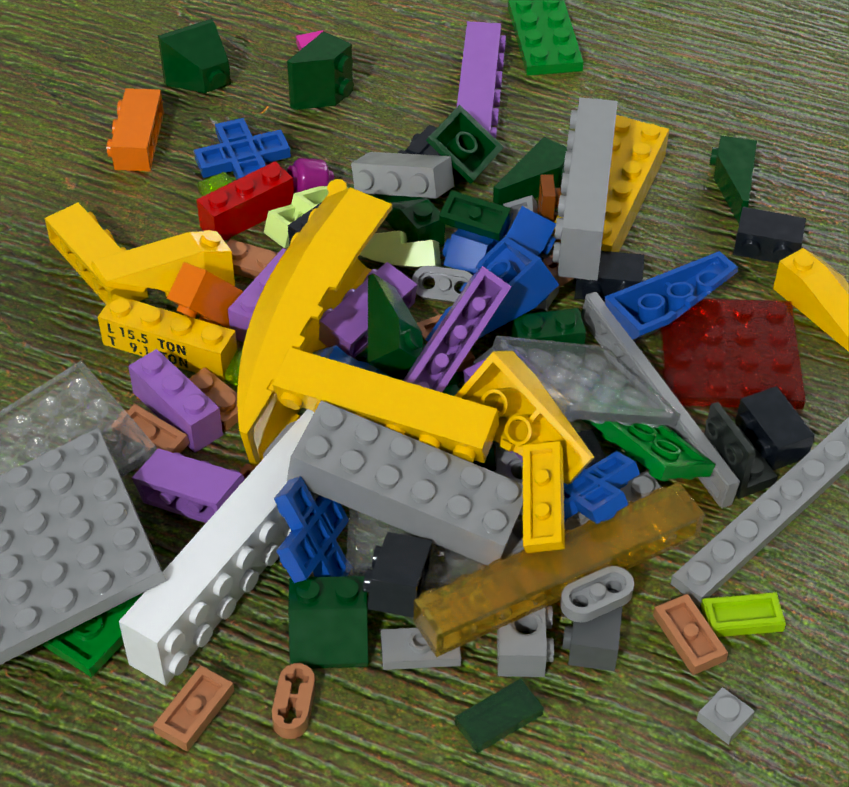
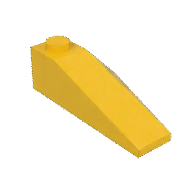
[91,230,235,296]
[773,248,849,352]
[455,351,595,484]

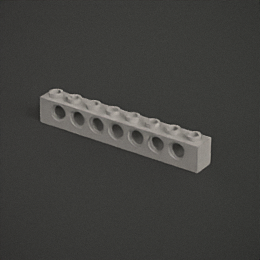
[494,441,554,677]

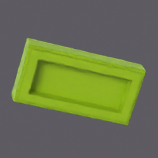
[701,592,786,637]

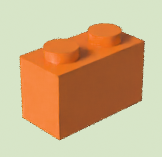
[167,262,244,329]

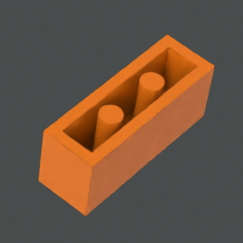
[107,88,164,171]

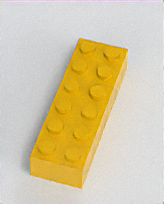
[551,115,669,252]

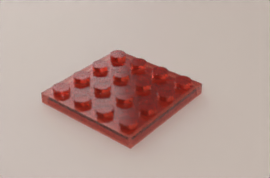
[660,298,806,410]

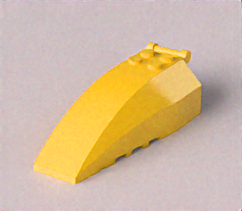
[237,179,393,466]

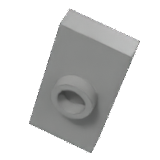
[381,626,461,670]

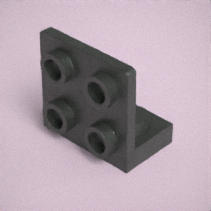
[704,402,777,499]

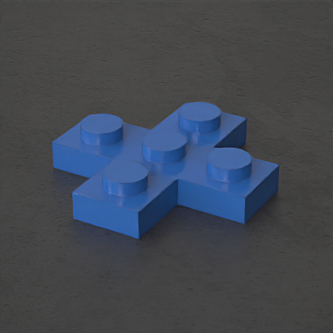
[194,118,291,180]
[564,451,640,524]
[274,476,353,583]

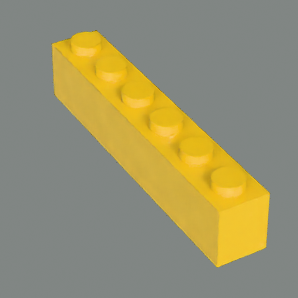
[273,347,499,463]

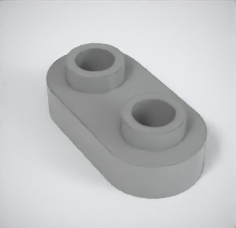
[412,266,473,303]
[560,566,634,623]

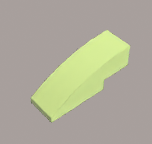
[264,186,348,248]
[360,231,441,269]

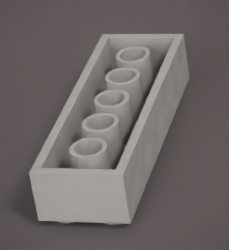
[552,97,618,281]
[287,400,523,569]

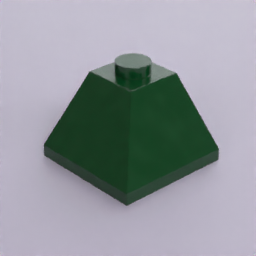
[158,19,231,93]
[426,104,504,184]

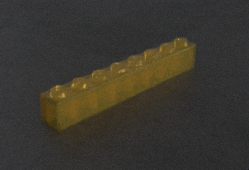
[413,482,705,657]

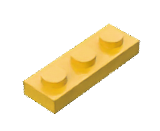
[523,441,565,553]

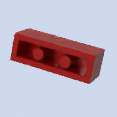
[196,161,294,241]

